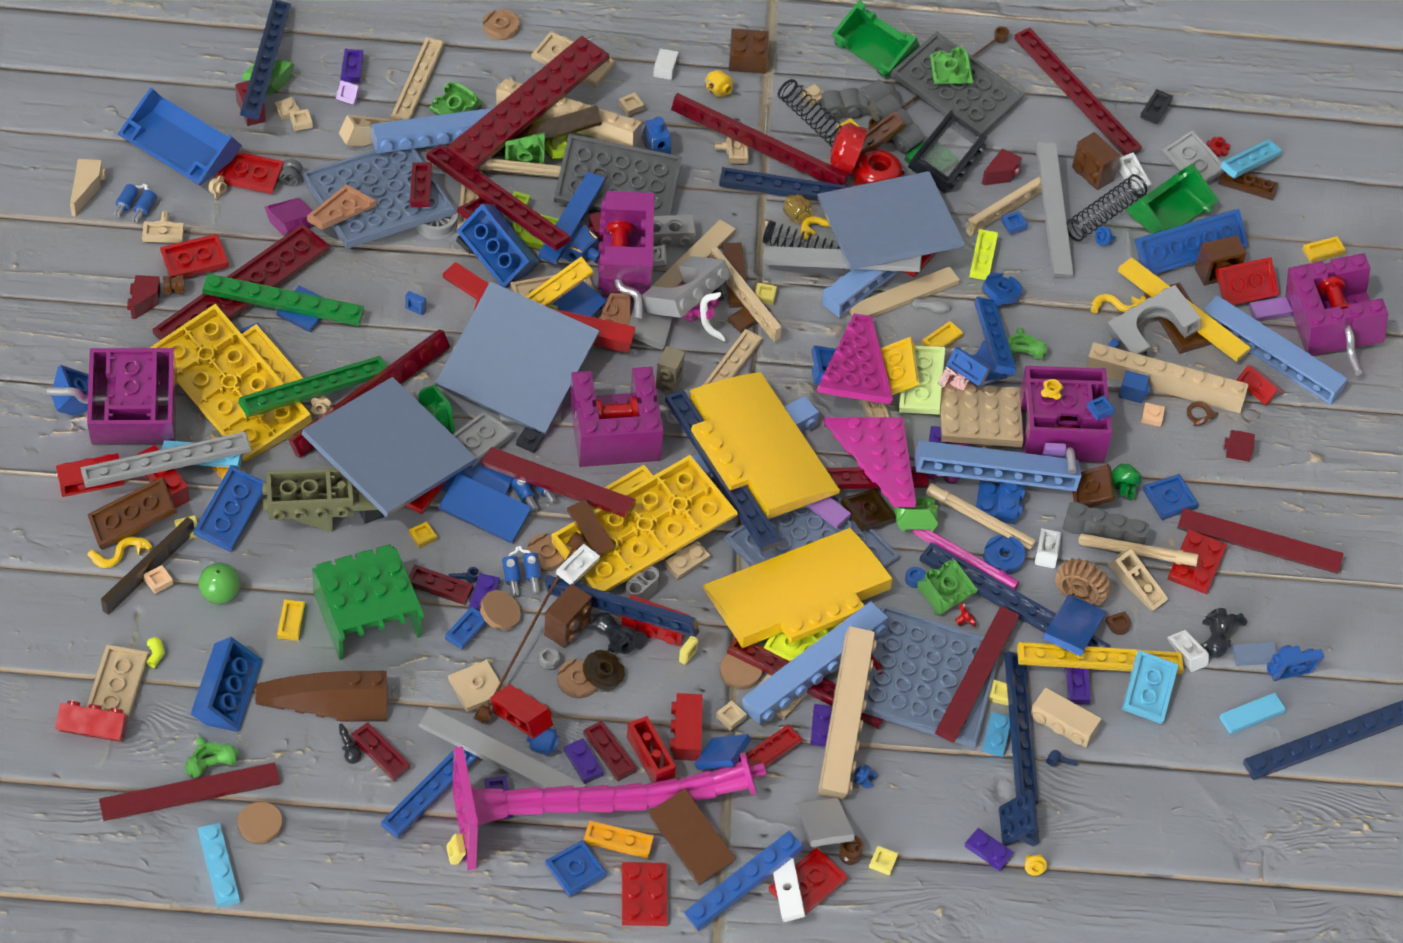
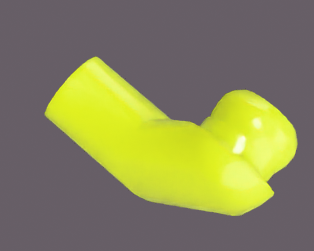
[146,637,165,668]

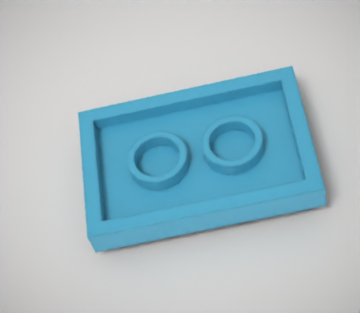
[1121,650,1178,724]

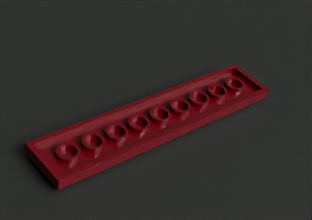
[447,36,610,171]
[152,224,330,340]

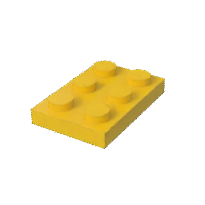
[880,337,920,395]

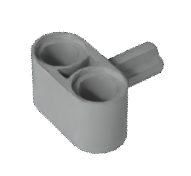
[626,567,659,600]

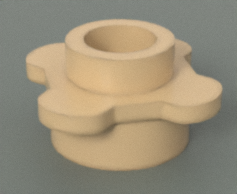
[209,175,227,199]
[310,396,331,415]

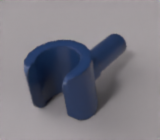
[448,567,479,584]
[1046,750,1078,766]

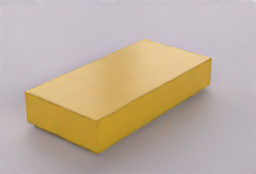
[1302,236,1346,263]
[921,321,964,349]
[277,599,306,641]

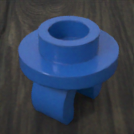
[1095,226,1116,246]
[854,765,878,789]

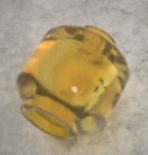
[783,194,812,223]

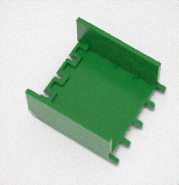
[312,544,424,660]

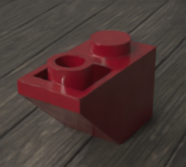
[127,275,161,319]

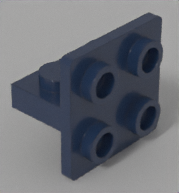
[999,790,1040,847]

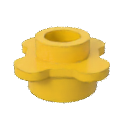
[1041,379,1063,400]

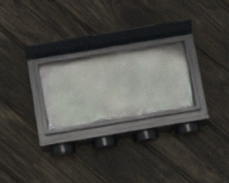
[908,109,988,194]

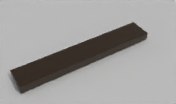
[493,105,602,157]
[101,517,194,615]

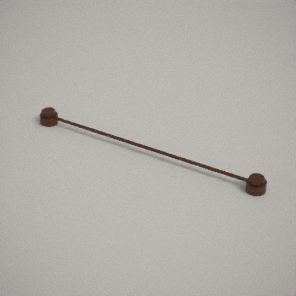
[868,26,1009,129]
[474,531,585,723]

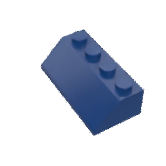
[456,204,540,288]
[190,636,263,732]

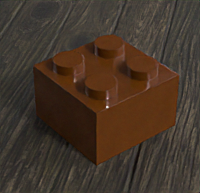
[729,28,769,74]
[1072,132,1120,190]
[1195,236,1246,286]
[544,584,592,648]

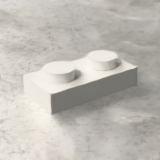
[556,544,600,585]

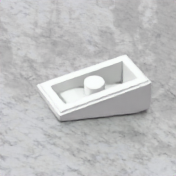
[653,49,678,80]
[1117,152,1152,191]
[1035,528,1062,568]
[1167,630,1209,672]

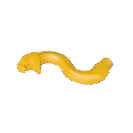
[800,216,830,240]
[1090,294,1146,313]
[87,537,152,568]

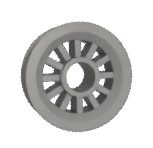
[416,201,458,240]

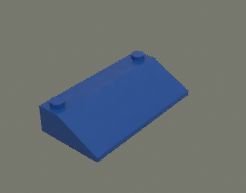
[118,87,242,186]

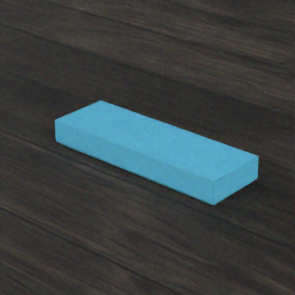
[1219,693,1286,735]

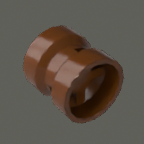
[163,275,185,296]
[839,835,863,865]

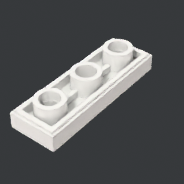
[773,858,806,922]

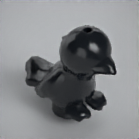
[1200,608,1248,658]
[589,612,648,654]

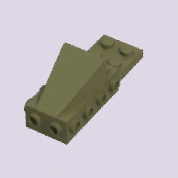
[262,468,378,532]

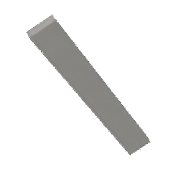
[1036,142,1073,278]
[762,246,922,272]
[81,432,251,488]
[419,707,586,788]

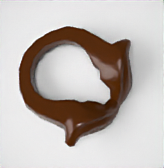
[1187,402,1219,426]

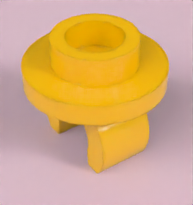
[1024,854,1047,876]

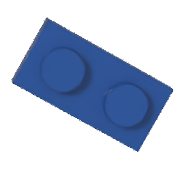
[445,606,487,650]

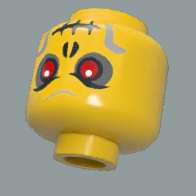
[705,70,733,98]

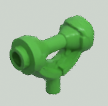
[1007,328,1047,360]
[184,737,239,779]

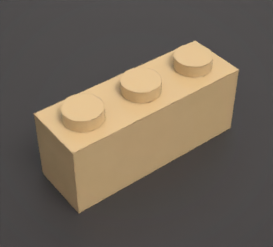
[1031,687,1102,748]

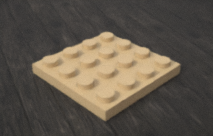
[940,383,1023,447]

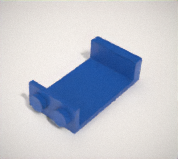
[946,340,1017,386]

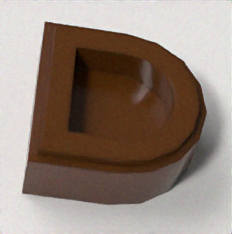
[1105,611,1131,635]

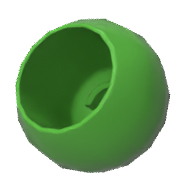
[198,562,241,604]

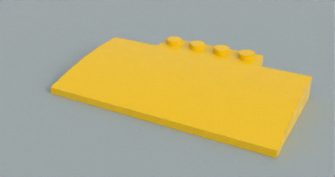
[150,304,312,462]
[689,372,840,519]
[551,455,738,592]
[703,528,892,648]

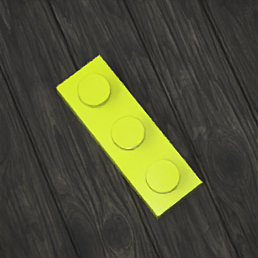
[969,229,998,280]

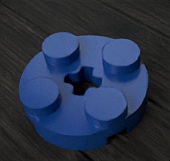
[982,273,1022,306]
[983,535,1025,574]

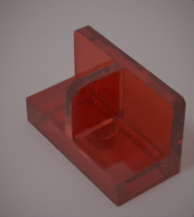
[937,366,969,390]

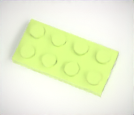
[899,346,945,415]

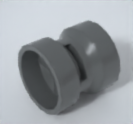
[279,159,303,186]

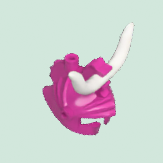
[677,284,725,341]

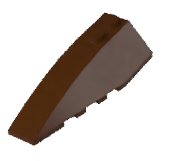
[256,670,387,722]

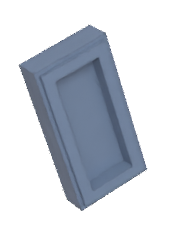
[1232,641,1277,666]

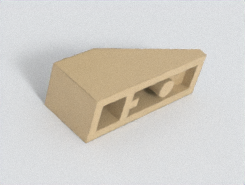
[339,115,397,146]
[70,159,106,216]
[1108,549,1168,611]

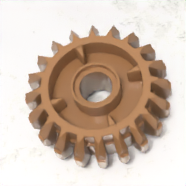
[1054,558,1112,606]

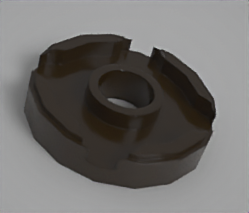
[582,650,625,690]

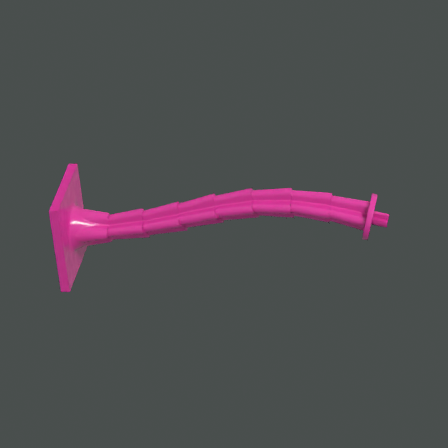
[452,746,767,870]

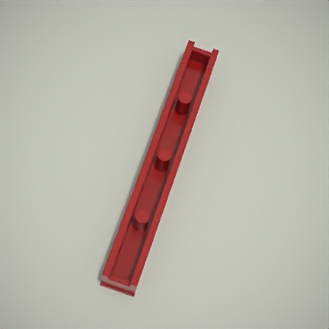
[474,293,636,353]

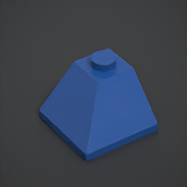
[51,365,89,416]

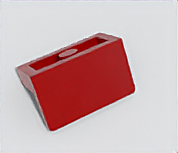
[1236,365,1284,405]

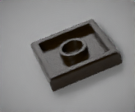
[840,489,896,532]

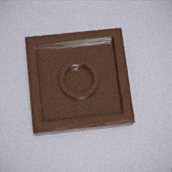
[1072,463,1115,508]

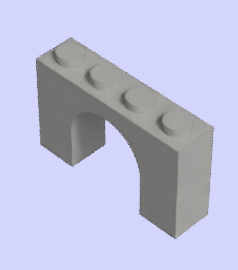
[641,256,731,318]
[1108,285,1201,357]

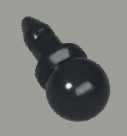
[339,724,362,764]

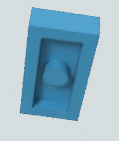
[982,712,1010,757]

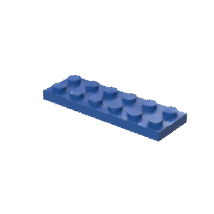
[1134,208,1249,274]

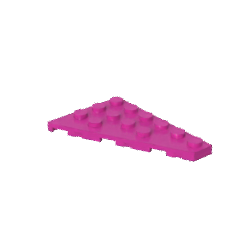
[817,313,893,404]
[824,417,916,507]

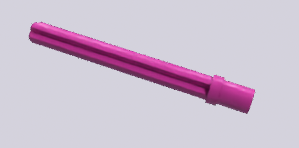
[913,529,1020,590]

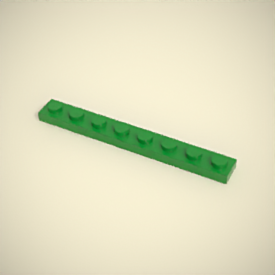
[202,273,364,326]
[238,356,388,417]

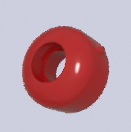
[830,123,867,174]
[852,150,904,186]

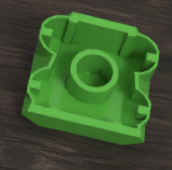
[930,47,974,84]
[242,59,295,94]
[429,82,483,115]
[505,132,545,164]
[894,497,939,532]
[917,559,977,614]

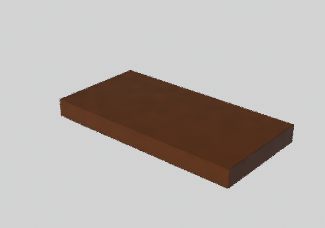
[1144,282,1212,354]
[87,477,177,550]
[648,788,736,885]

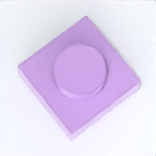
[336,81,361,104]

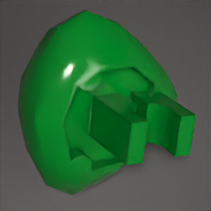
[1112,464,1142,501]

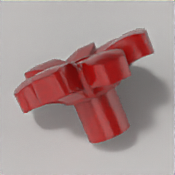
[1206,136,1230,157]
[955,602,977,627]

